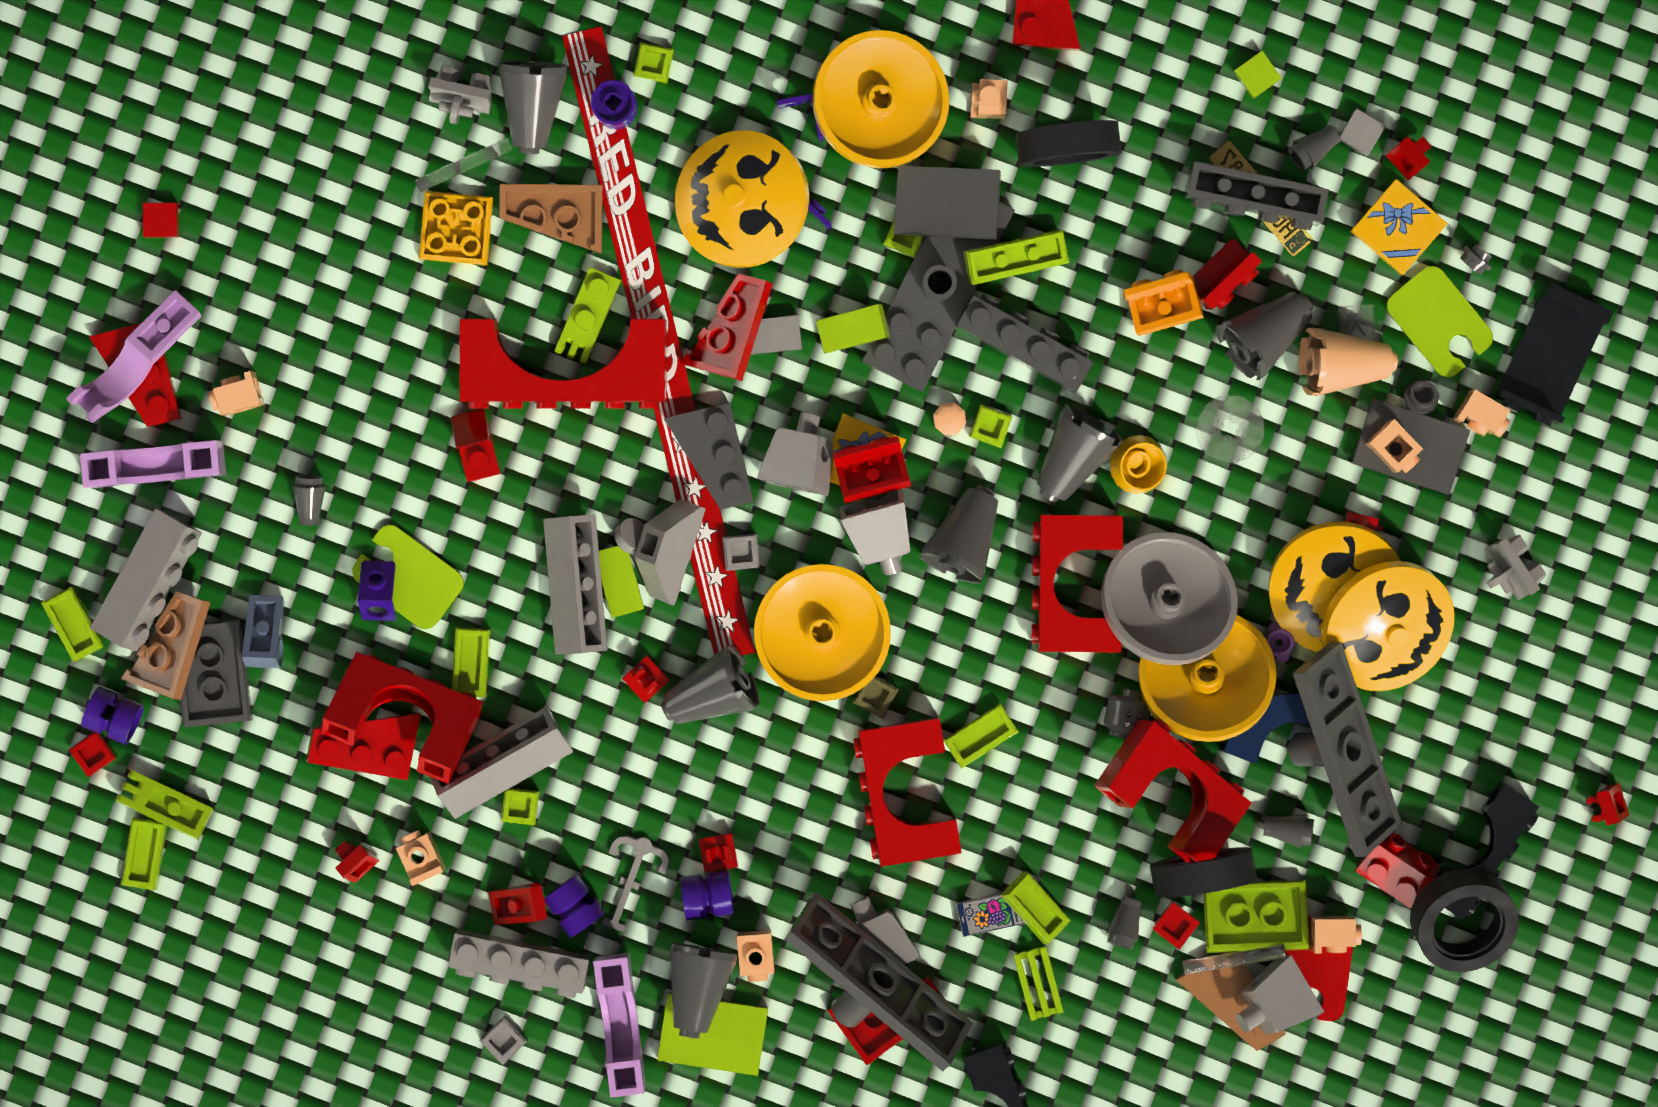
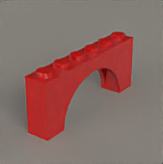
[460,319,667,409]

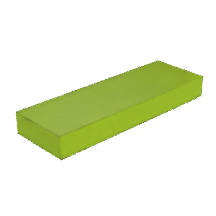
[963,229,1069,285]

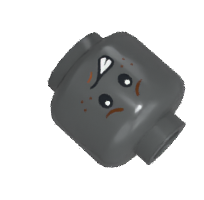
[1103,689,1151,739]

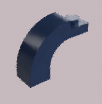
[1220,693,1310,763]

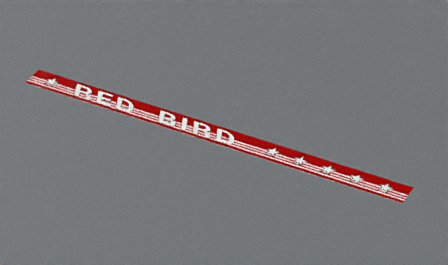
[562,26,755,656]

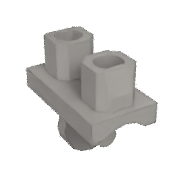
[428,65,492,125]
[1484,535,1546,600]

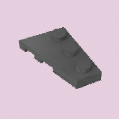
[664,403,754,510]

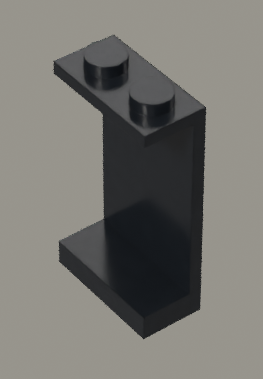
[1494,283,1614,428]

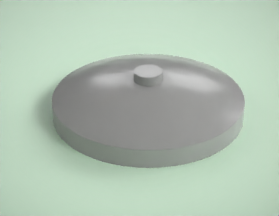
[1101,532,1238,665]

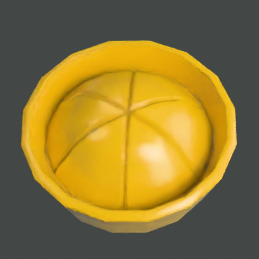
[1110,435,1167,494]

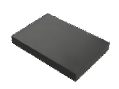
[894,166,1001,240]
[1351,399,1471,495]
[180,619,253,728]

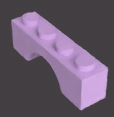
[80,440,226,488]
[593,953,646,1098]

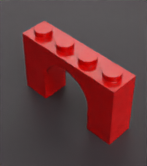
[1031,515,1123,653]
[322,652,483,784]
[853,717,962,867]
[1094,719,1252,863]

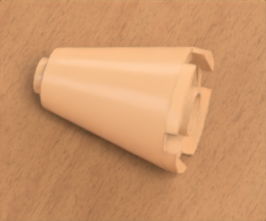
[1298,328,1398,396]

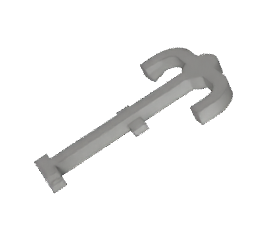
[602,836,669,932]

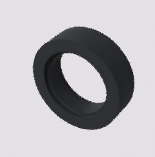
[1016,120,1122,167]
[1150,847,1257,898]
[1410,869,1519,972]

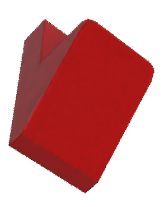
[451,409,501,482]
[488,882,547,925]

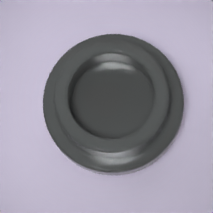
[1460,244,1492,275]
[1404,380,1439,414]

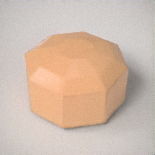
[933,402,966,435]

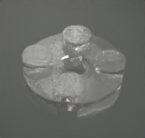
[1195,395,1264,463]

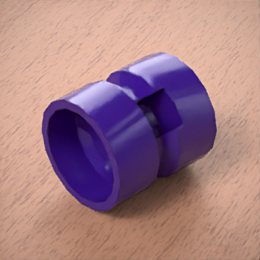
[591,80,638,130]
[81,686,144,745]
[681,870,734,921]
[544,874,606,938]

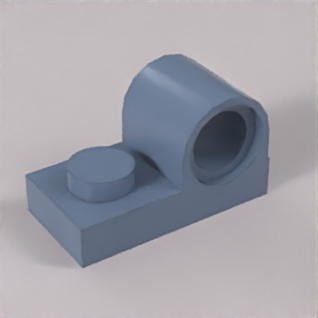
[242,595,285,669]

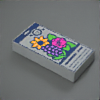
[956,893,1025,937]

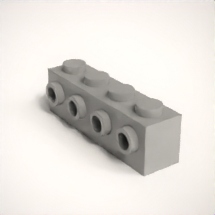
[90,508,202,652]
[543,514,607,655]
[430,706,573,819]
[448,929,592,998]

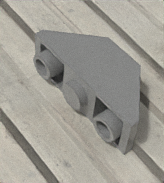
[634,499,706,606]

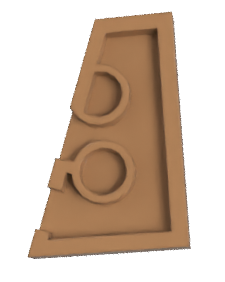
[499,184,603,254]
[121,591,211,700]
[1175,952,1286,1051]

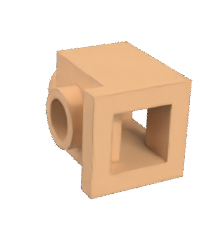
[970,79,1008,119]
[209,371,265,416]
[1452,389,1510,438]
[1365,419,1423,473]
[396,830,447,886]
[1310,916,1362,954]
[737,930,775,982]

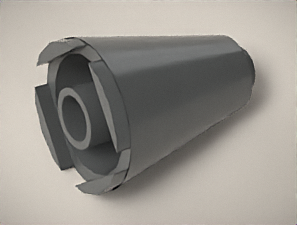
[499,60,567,154]
[1216,292,1313,380]
[1037,404,1123,503]
[920,485,999,584]
[661,645,760,724]
[670,943,737,1039]

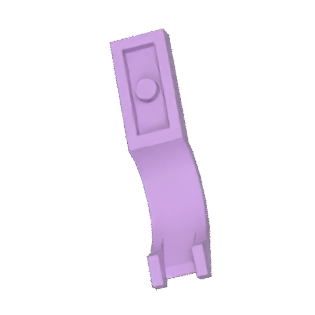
[66,290,201,423]

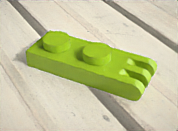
[555,267,622,365]
[115,770,214,840]

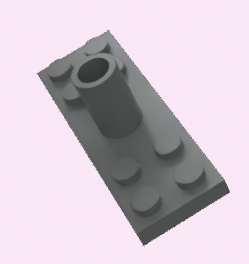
[862,202,1015,393]
[1288,642,1402,857]
[784,892,973,1071]

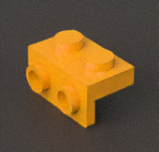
[1123,270,1204,336]

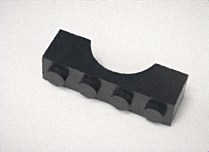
[1436,782,1539,920]
[962,1040,1028,1107]

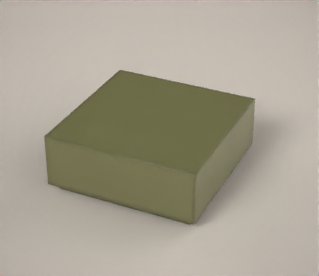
[853,676,899,719]

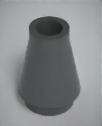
[1288,125,1341,171]
[292,475,326,525]
[1263,815,1314,849]
[1106,897,1142,950]

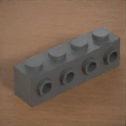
[1184,161,1329,230]
[956,294,1093,394]

